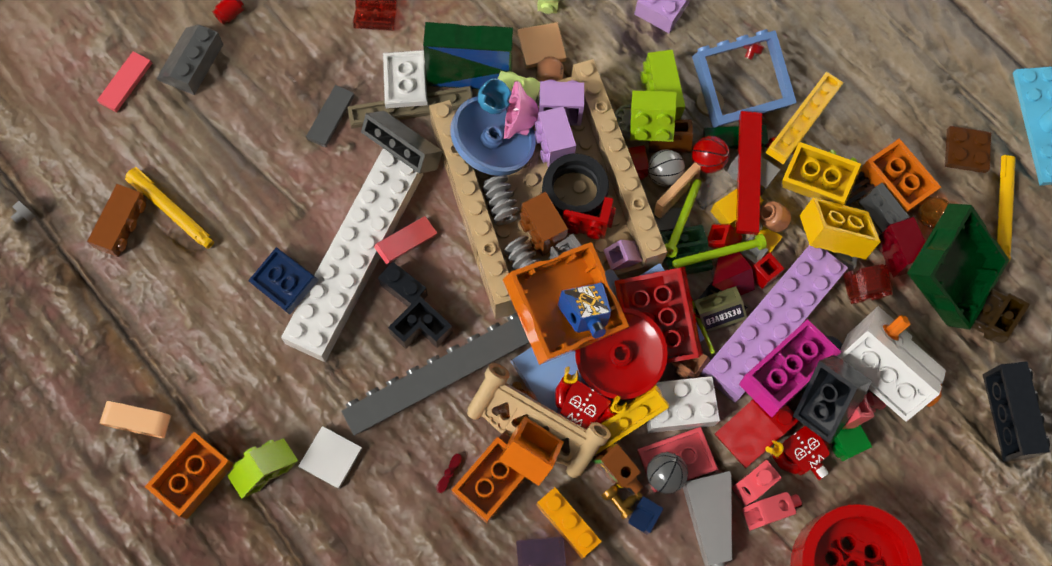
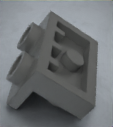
[858,183,909,233]

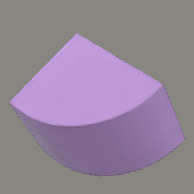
[604,240,643,270]

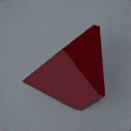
[712,252,755,296]

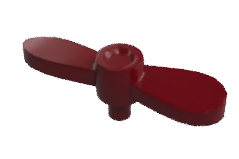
[436,454,462,493]

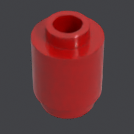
[212,0,244,25]

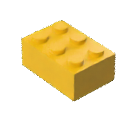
[782,142,861,205]
[800,197,881,259]

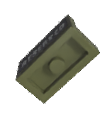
[694,286,747,333]

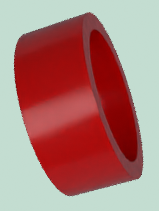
[790,504,923,566]

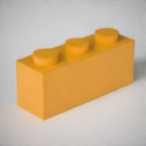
[536,487,602,559]

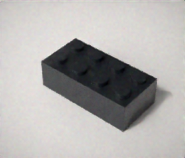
[982,361,1050,462]

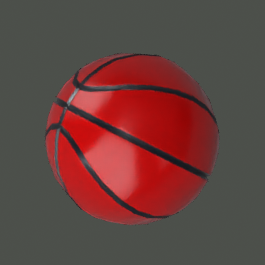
[692,136,730,173]

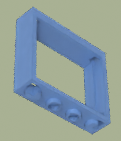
[692,29,797,127]

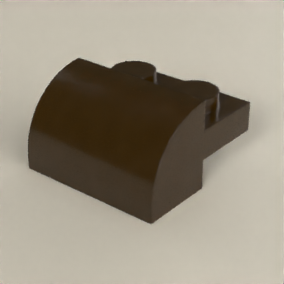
[972,289,1030,343]

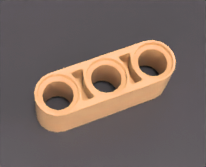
[99,401,171,438]

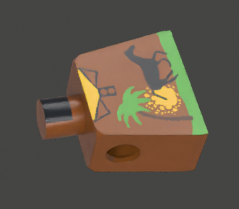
[592,444,643,495]

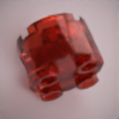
[843,264,893,304]

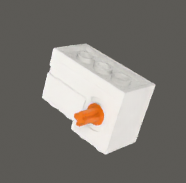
[837,306,946,422]

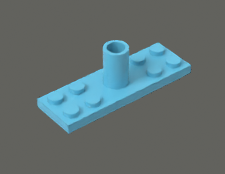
[1012,67,1052,186]

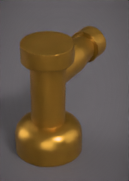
[601,484,642,519]

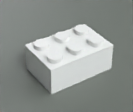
[646,376,720,433]

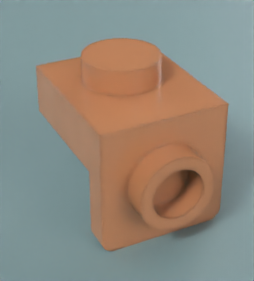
[672,353,710,379]

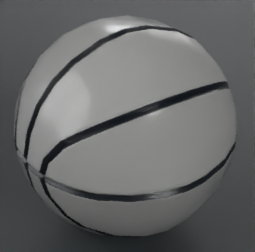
[648,149,685,187]

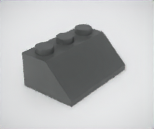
[156,25,223,95]

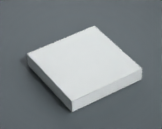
[298,426,363,489]

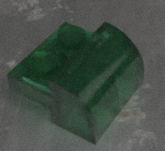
[660,224,713,275]

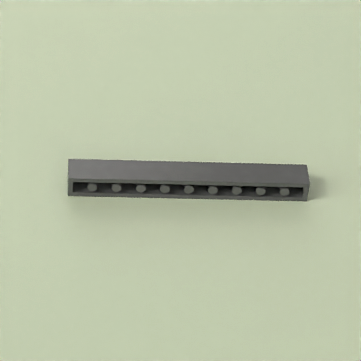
[341,312,530,435]

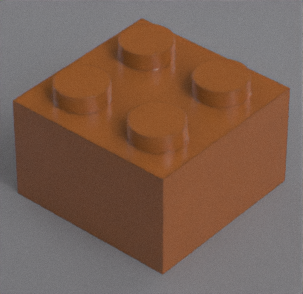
[519,191,568,256]

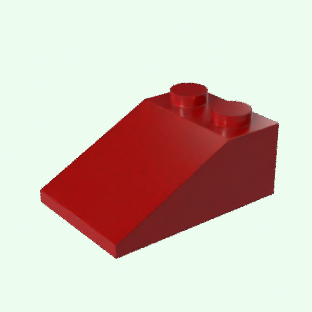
[714,399,798,468]

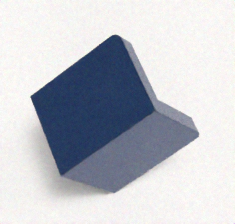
[628,496,664,535]

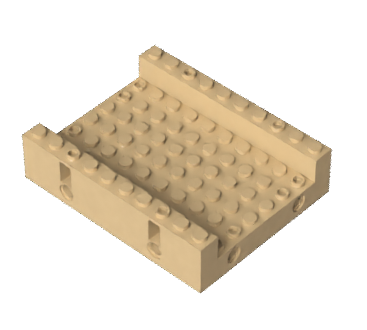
[429,59,667,320]

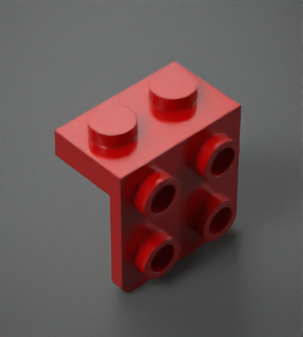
[562,197,616,239]

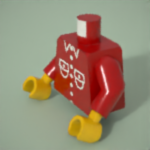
[555,367,627,430]
[765,426,830,480]

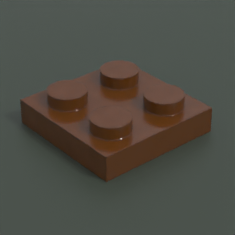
[945,126,991,173]

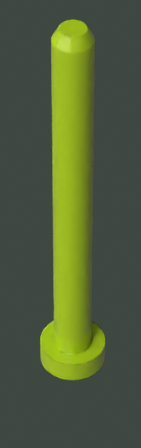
[665,179,702,258]
[672,234,767,268]

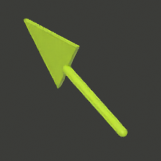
[691,297,715,354]

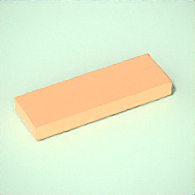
[654,163,701,218]

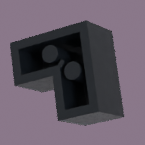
[388,296,453,349]

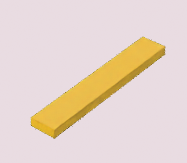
[766,71,844,165]

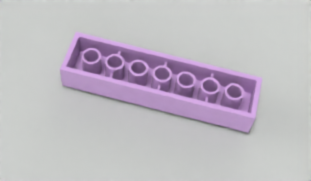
[700,245,848,403]

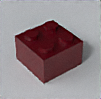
[877,217,925,278]

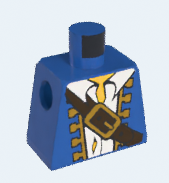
[558,283,611,338]

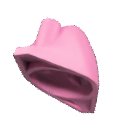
[504,81,539,139]

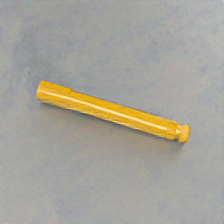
[997,155,1016,263]
[125,167,214,249]

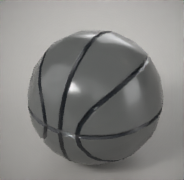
[647,452,688,494]

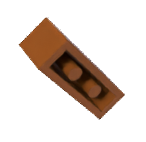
[87,184,147,257]

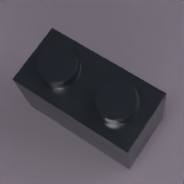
[378,261,428,307]

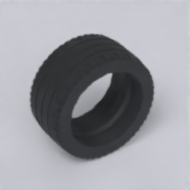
[542,153,609,219]

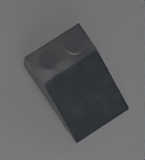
[793,355,872,444]

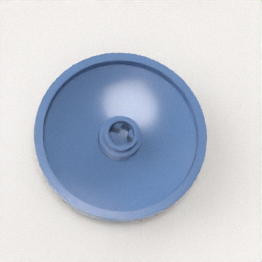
[450,96,536,176]

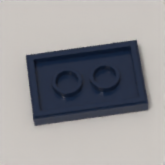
[248,247,319,314]

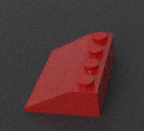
[614,267,703,363]

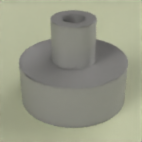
[11,201,35,223]

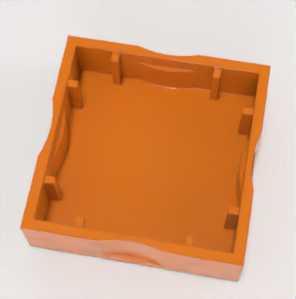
[503,242,629,365]

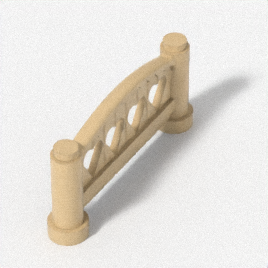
[467,363,611,478]

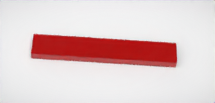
[736,111,762,235]

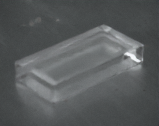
[695,168,736,210]

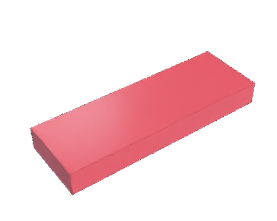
[97,51,152,113]
[374,216,437,264]

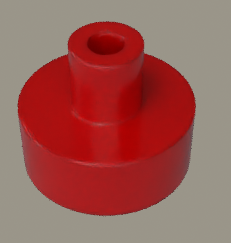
[744,43,765,60]

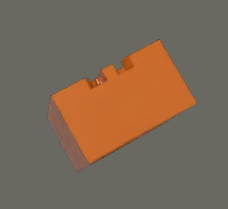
[499,416,564,486]

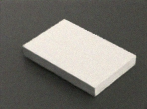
[383,50,428,108]

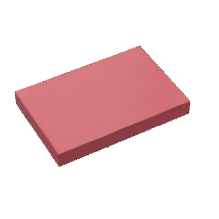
[637,427,718,493]

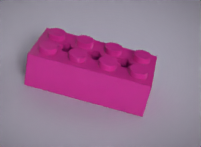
[739,319,841,417]

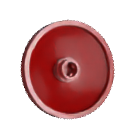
[575,308,668,400]

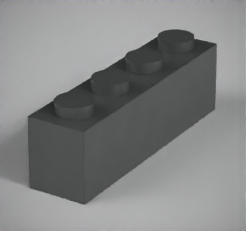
[361,111,443,174]

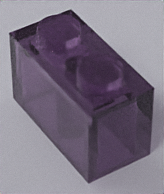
[516,536,566,566]

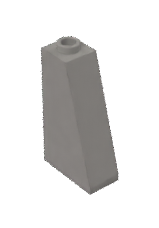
[683,471,732,566]

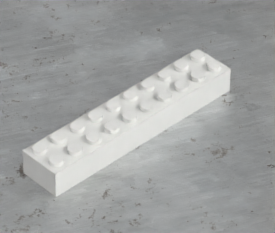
[281,149,423,362]

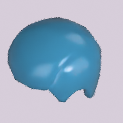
[478,78,511,114]

